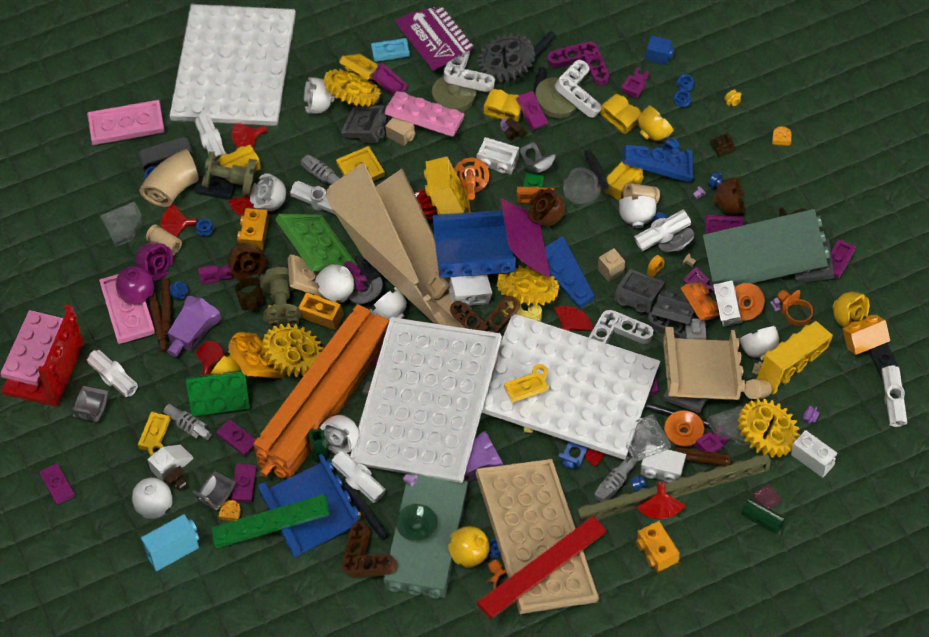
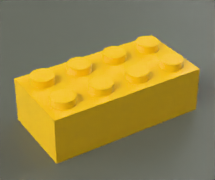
[424,156,471,215]

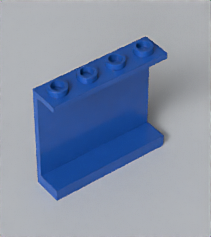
[433,210,516,278]
[257,454,360,558]

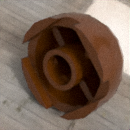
[713,177,745,215]
[528,188,565,226]
[227,242,266,280]

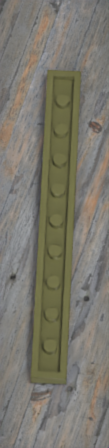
[577,454,771,525]

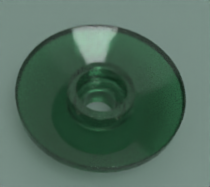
[396,504,437,541]

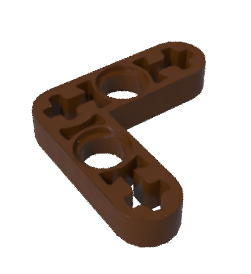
[450,296,520,333]
[342,521,398,577]

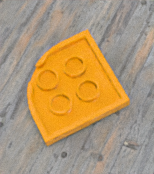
[228,332,287,378]

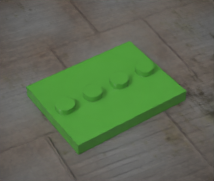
[275,214,358,271]

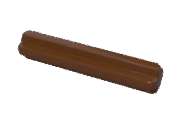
[674,447,731,466]

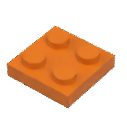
[681,282,720,321]

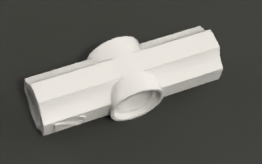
[195,113,226,165]
[290,181,336,215]
[634,210,691,252]
[87,350,138,397]
[882,366,907,427]
[331,450,386,503]

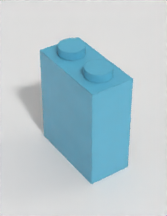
[141,514,199,571]

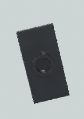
[195,175,236,200]
[355,255,382,280]
[868,342,901,382]

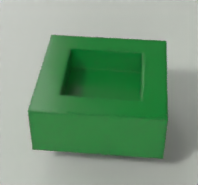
[523,173,544,188]

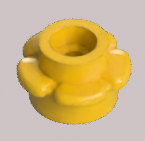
[724,90,741,106]

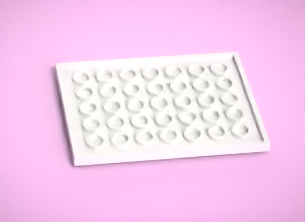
[170,4,296,126]
[482,314,660,460]
[350,317,502,483]

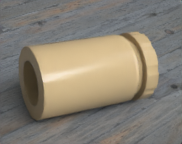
[623,183,660,204]
[146,224,182,255]
[744,379,772,399]

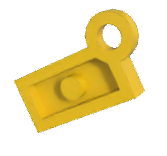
[504,364,548,403]
[138,412,171,456]

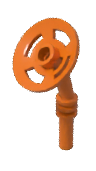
[454,158,489,200]

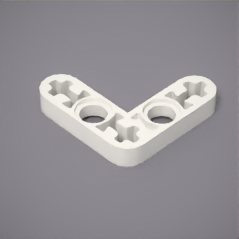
[444,50,495,92]
[555,60,601,117]
[589,310,653,344]

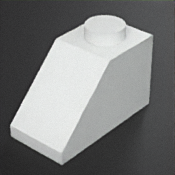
[147,445,194,480]

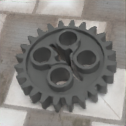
[477,33,535,83]

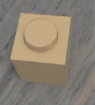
[386,117,415,146]
[598,249,625,282]

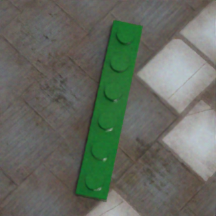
[212,494,330,548]

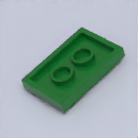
[186,370,250,416]

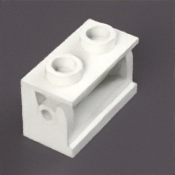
[477,137,519,175]
[447,275,492,306]
[714,281,742,327]
[791,430,838,478]
[641,445,686,483]

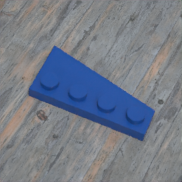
[623,145,693,183]
[545,236,594,309]

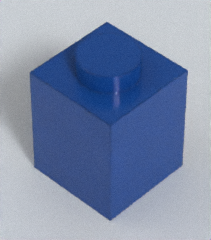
[646,36,674,65]

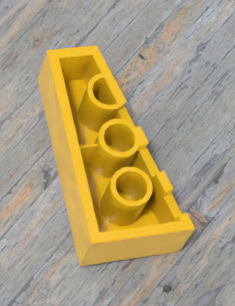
[757,321,833,395]

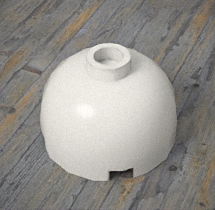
[304,77,334,114]
[250,174,286,212]
[619,196,656,228]
[315,264,355,302]
[370,287,407,320]
[739,326,780,361]
[319,415,359,454]
[132,478,173,519]

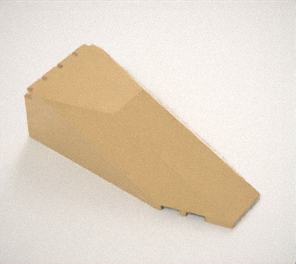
[326,163,465,328]

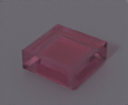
[753,484,782,509]

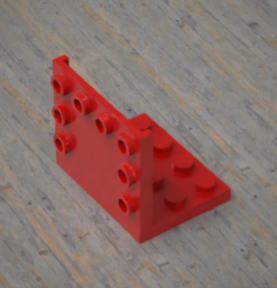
[2,304,84,407]

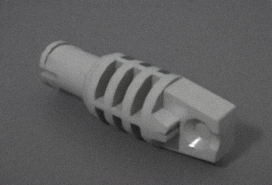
[301,155,340,185]
[163,404,212,441]
[594,457,636,502]

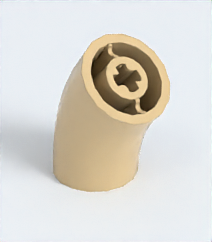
[139,149,199,207]

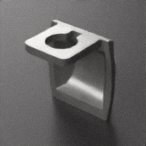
[519,142,555,173]
[72,386,108,422]
[192,471,236,511]

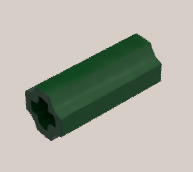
[308,428,329,463]
[741,498,785,534]

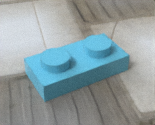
[371,38,409,62]

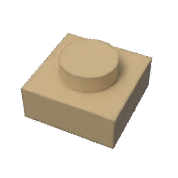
[425,271,450,299]

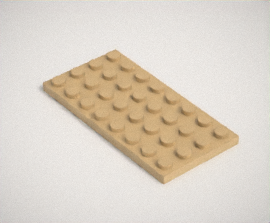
[475,459,599,614]

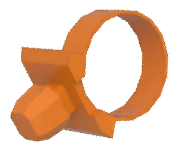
[777,290,813,326]
[487,559,507,590]

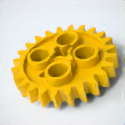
[323,69,381,107]
[497,265,559,306]
[261,323,324,377]
[737,398,800,458]

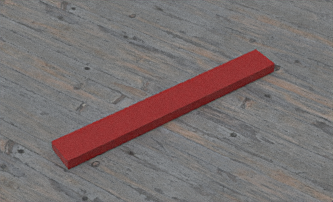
[476,516,607,620]

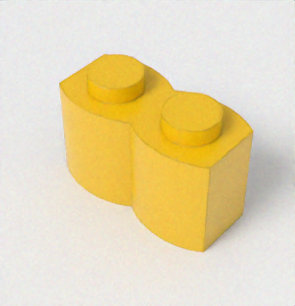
[484,89,523,123]
[600,94,641,134]

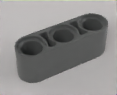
[138,138,194,172]

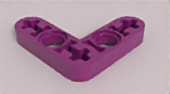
[548,42,609,87]

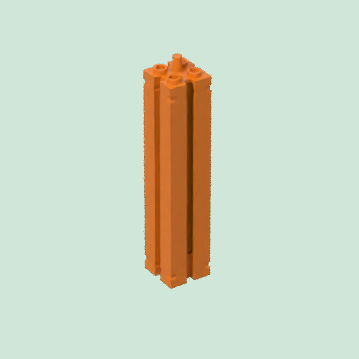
[253,304,389,479]

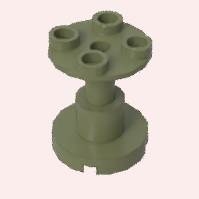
[202,151,257,196]
[260,267,301,328]

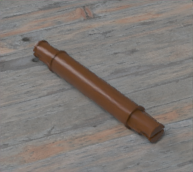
[161,278,172,335]
[149,292,168,353]

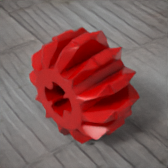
[415,189,438,221]

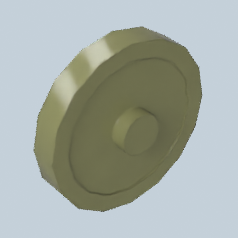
[432,74,477,112]
[535,78,579,118]

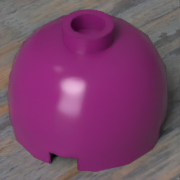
[135,242,173,280]
[116,266,155,305]

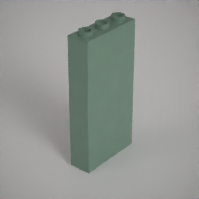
[703,209,830,287]
[384,472,468,598]

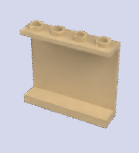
[663,327,745,400]

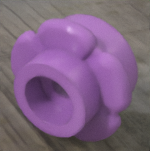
[802,405,819,424]

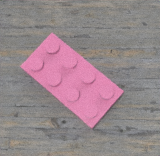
[385,91,464,137]
[88,100,165,145]
[99,274,155,344]
[0,310,63,386]

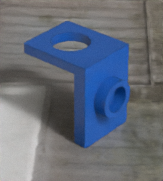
[558,441,588,469]

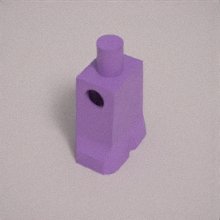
[167,296,222,357]
[463,431,503,482]

